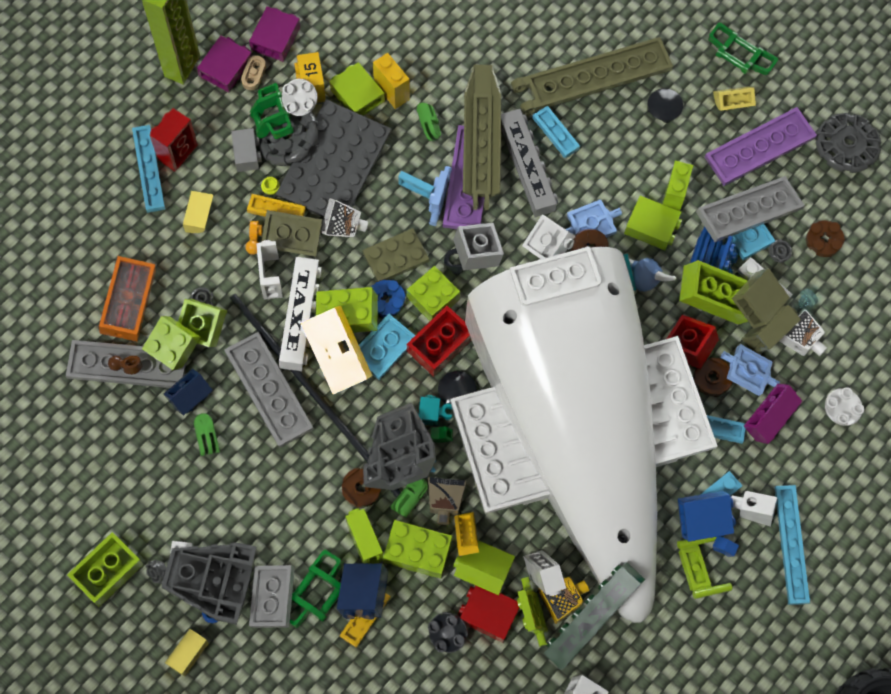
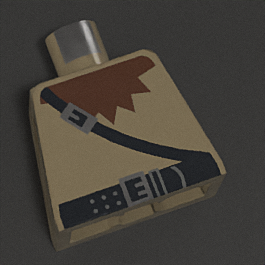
[428,477,466,525]

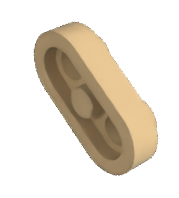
[241,56,266,90]

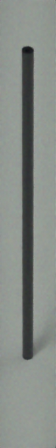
[230,293,401,498]

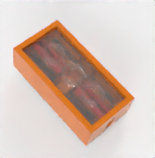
[99,256,156,342]

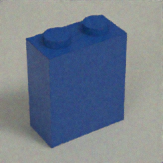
[678,491,736,542]

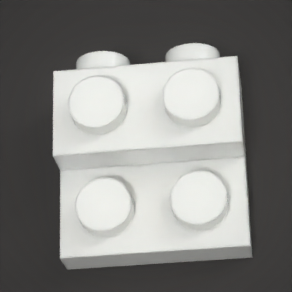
[522,214,575,259]

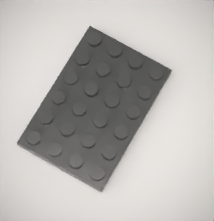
[276,100,392,218]

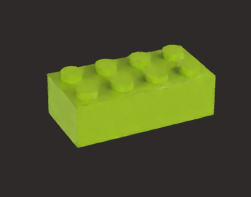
[679,260,748,325]

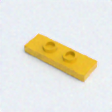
[247,194,306,217]
[454,512,479,556]
[339,593,391,648]

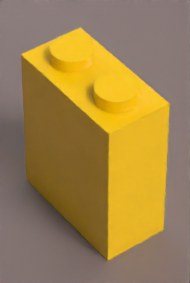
[373,53,410,109]

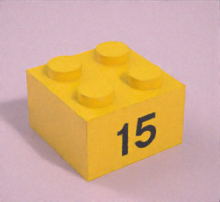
[294,52,326,103]

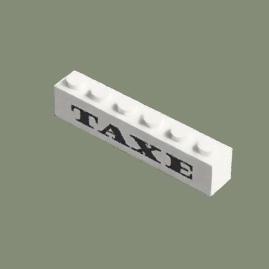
[279,257,322,371]

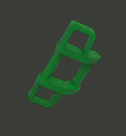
[708,22,778,75]
[250,83,294,139]
[289,550,343,628]

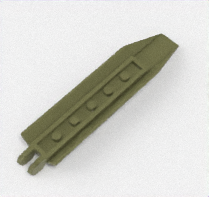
[463,65,501,210]

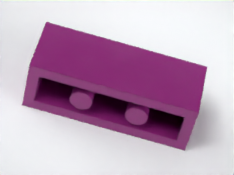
[744,384,802,444]

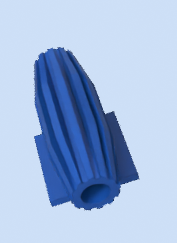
[690,226,738,274]

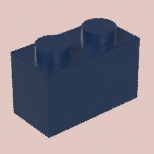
[163,369,213,416]

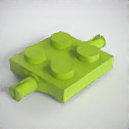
[517,577,548,647]

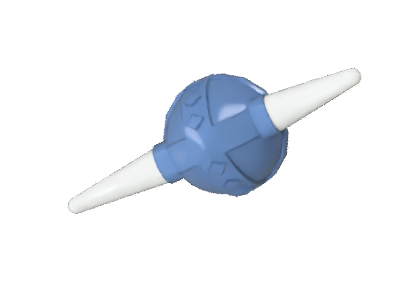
[629,258,676,292]

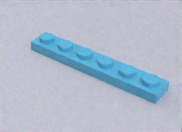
[774,485,810,605]

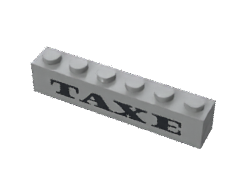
[501,109,558,218]

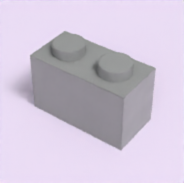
[231,128,262,172]

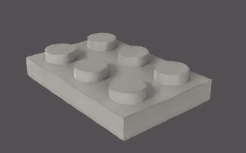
[249,565,295,628]

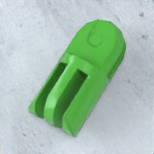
[417,102,441,141]
[194,413,220,456]
[390,479,428,518]

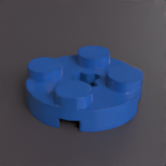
[371,280,405,318]

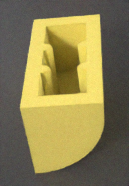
[713,86,756,111]
[183,191,213,233]
[165,629,209,677]

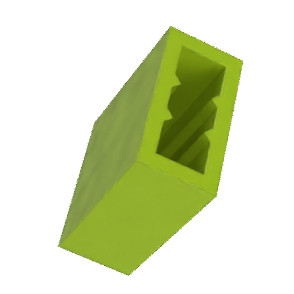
[329,62,385,116]
[662,160,693,211]
[624,196,682,250]
[345,508,383,564]
[453,540,515,595]

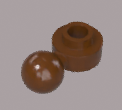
[108,355,142,375]

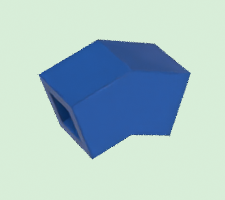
[713,536,739,557]

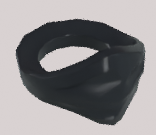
[444,248,463,275]

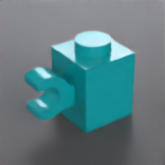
[419,395,452,426]

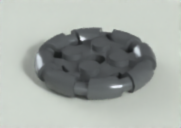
[259,110,318,166]
[816,113,881,173]

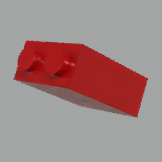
[458,585,519,643]

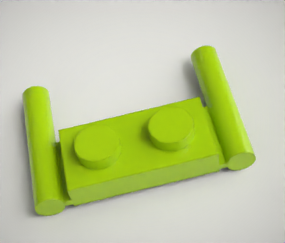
[677,537,732,599]

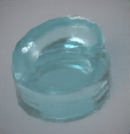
[799,288,818,308]

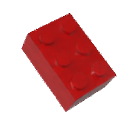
[149,108,198,172]
[406,306,472,377]

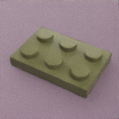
[262,210,323,257]
[362,228,429,282]

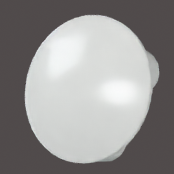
[282,79,317,116]
[825,387,864,426]

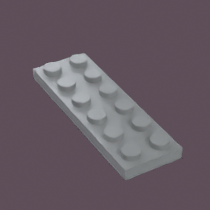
[696,176,805,242]
[224,332,314,448]
[66,340,187,388]

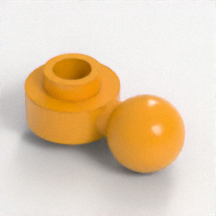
[245,221,263,255]

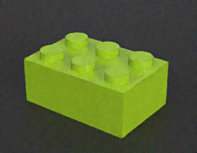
[316,287,378,333]
[383,520,452,579]
[67,532,144,607]

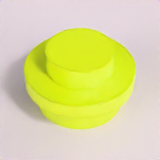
[261,177,280,195]

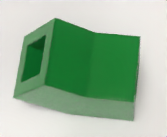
[431,426,453,443]

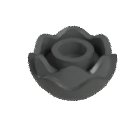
[769,239,792,263]
[191,287,214,305]
[145,560,167,584]

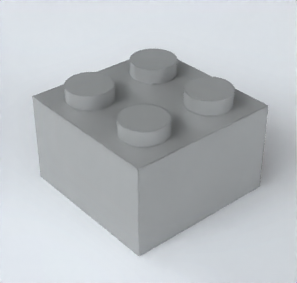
[453,223,504,271]

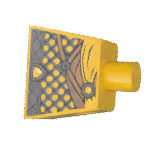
[538,577,589,624]

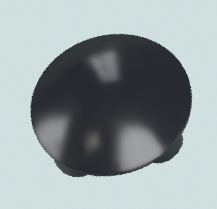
[647,88,683,123]
[438,371,477,404]
[428,612,467,653]

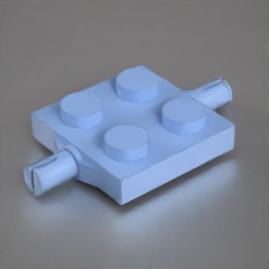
[429,166,452,226]
[566,200,622,245]
[720,344,780,396]

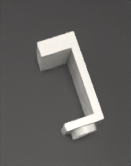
[256,240,283,300]

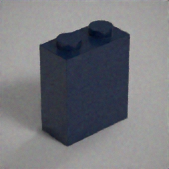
[337,564,388,620]

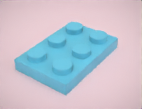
[733,224,775,260]
[359,314,415,380]

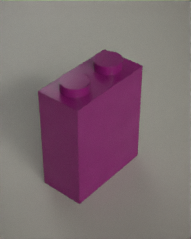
[249,6,301,62]
[197,35,252,93]

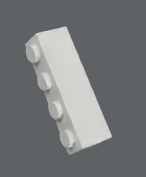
[523,550,566,596]

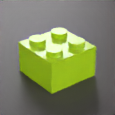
[406,266,460,321]
[178,299,227,347]
[142,316,201,370]

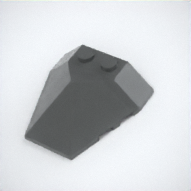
[363,403,436,490]
[161,543,257,625]

